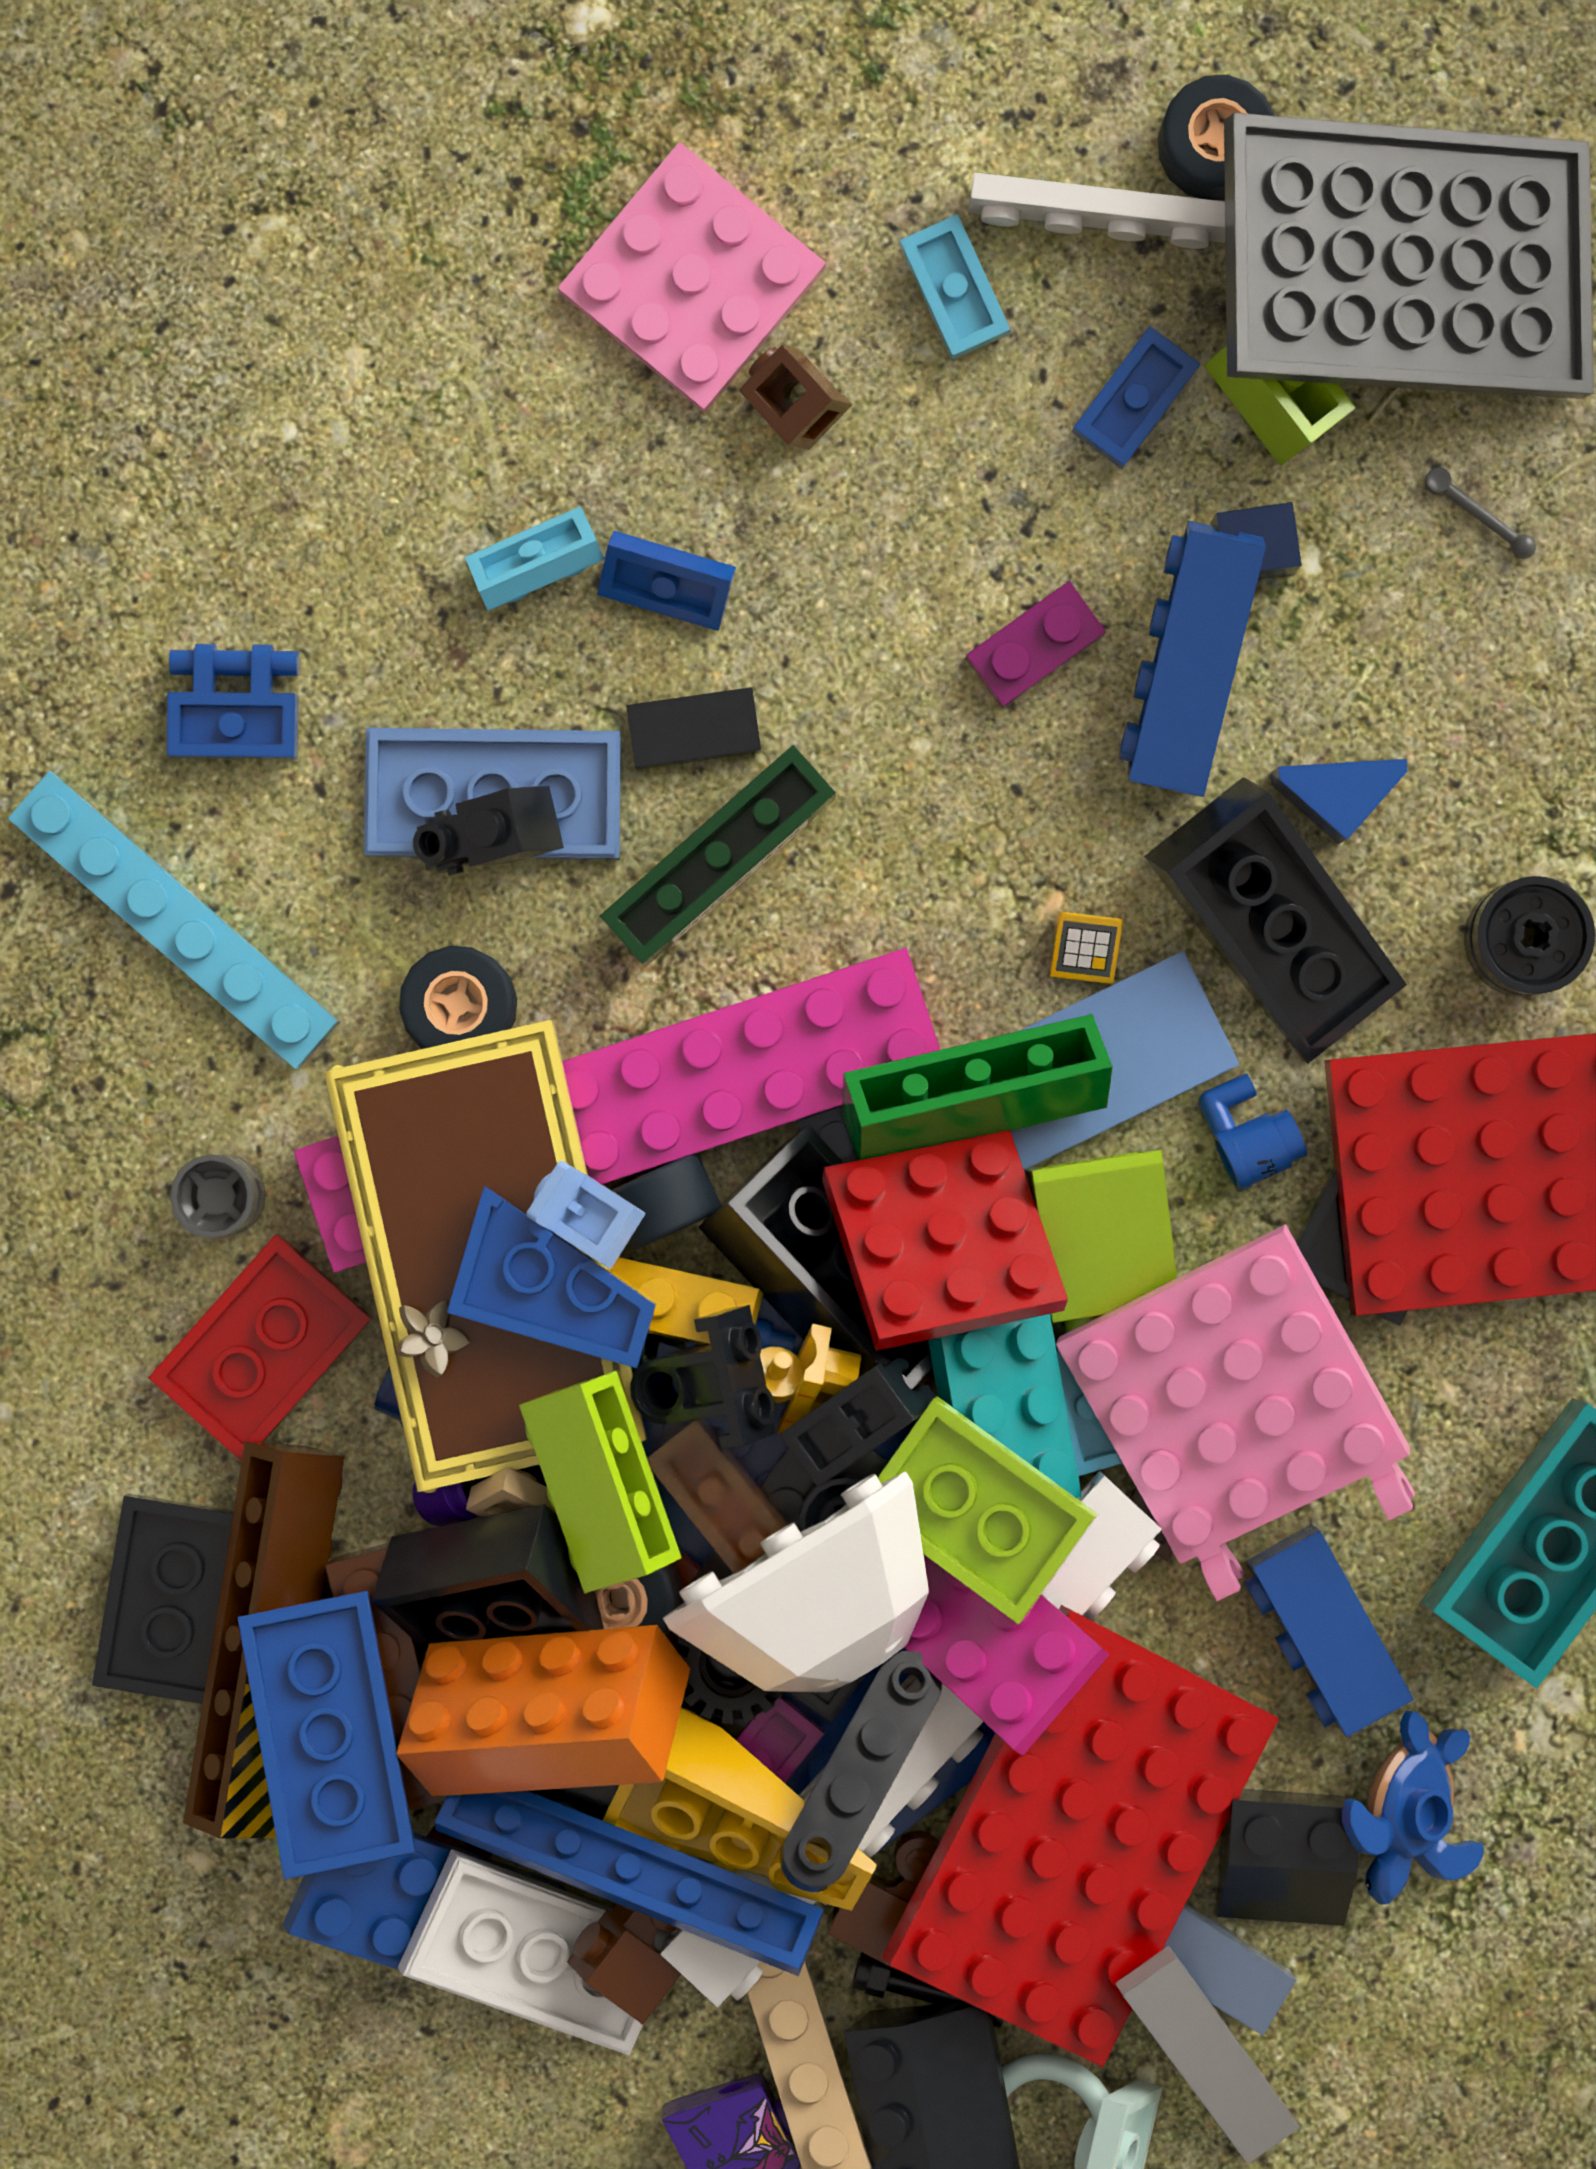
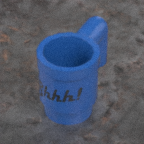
[1198,1073,1307,1192]

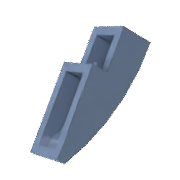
[1163,1904,1296,2036]

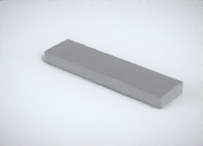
[1116,1946,1300,2164]

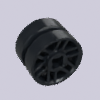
[1464,876,1595,997]

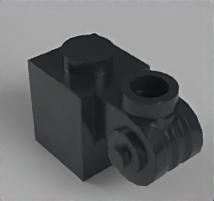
[413,786,564,876]

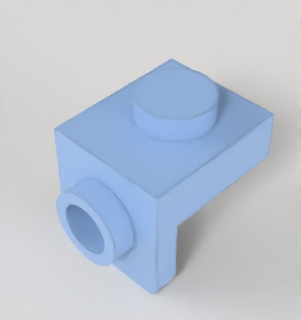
[526,1161,646,1269]

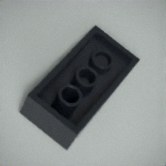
[1144,777,1407,1064]

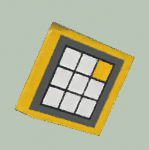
[1050,912,1123,985]

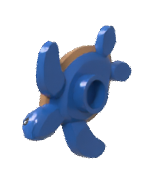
[1342,1711,1484,1905]

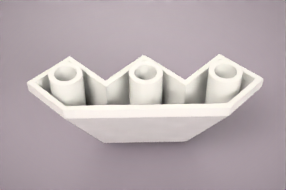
[663,1471,929,1692]

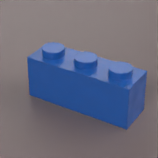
[1244,1524,1414,1737]

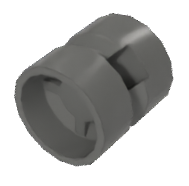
[170,1154,266,1239]

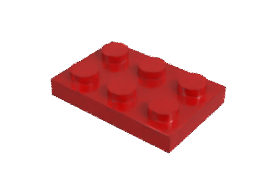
[148,1234,373,1461]

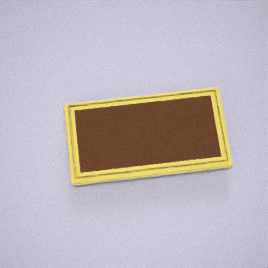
[324,1020,647,1493]

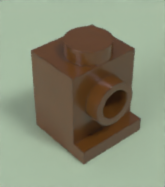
[739,344,853,450]

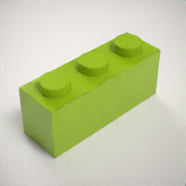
[519,1371,682,1594]

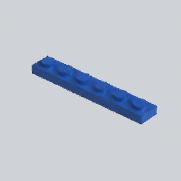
[434,1791,823,1976]

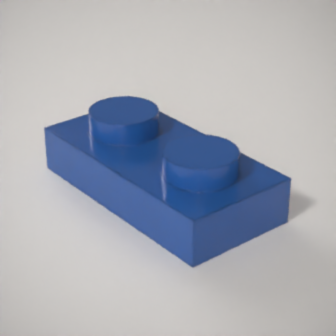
[1072,326,1201,470]
[597,531,736,631]

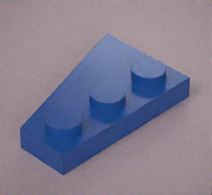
[447,1186,656,1368]

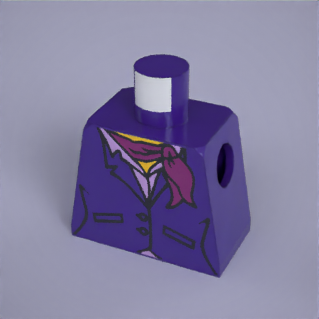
[662,2073,801,2169]

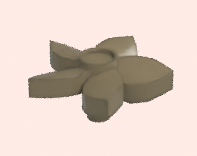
[396,1300,470,1378]

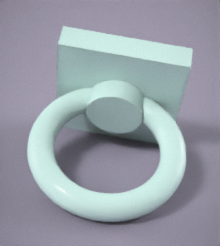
[1002,2053,1162,2169]

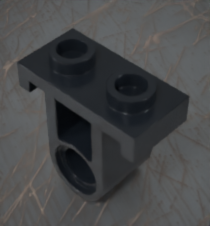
[630,1305,776,1449]

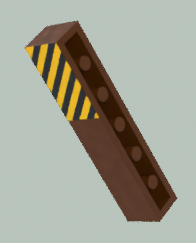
[183,1441,345,1839]

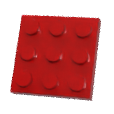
[822,1130,1068,1351]

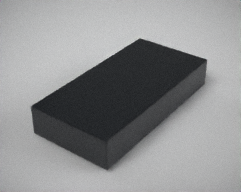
[626,687,761,770]

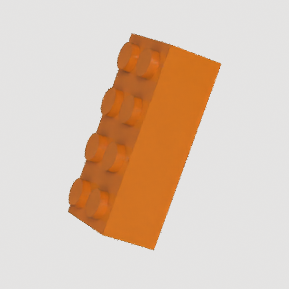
[396,1625,690,1797]

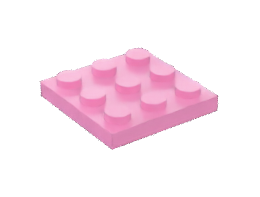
[558,142,826,414]

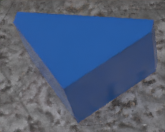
[1271,759,1408,845]

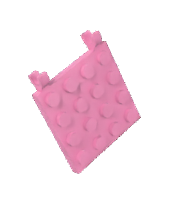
[1056,1224,1415,1601]

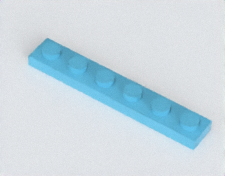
[7,771,340,1070]

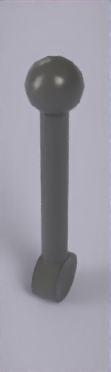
[1425,467,1536,559]

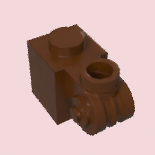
[827,1830,939,1969]
[567,1904,681,2025]

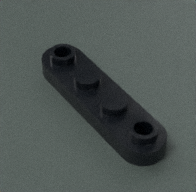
[780,1651,942,1892]

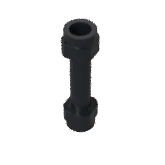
[852,1952,1004,2028]

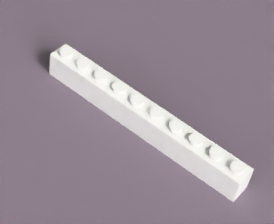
[660,1471,1162,2008]

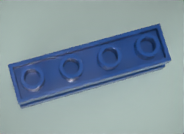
[1119,520,1266,797]

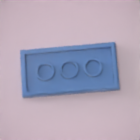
[364,728,621,860]
[1010,950,1240,1170]

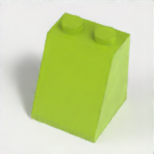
[1025,1150,1177,1332]

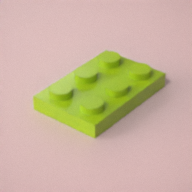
[878,1397,1099,1625]

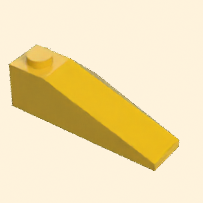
[602,1707,877,1911]

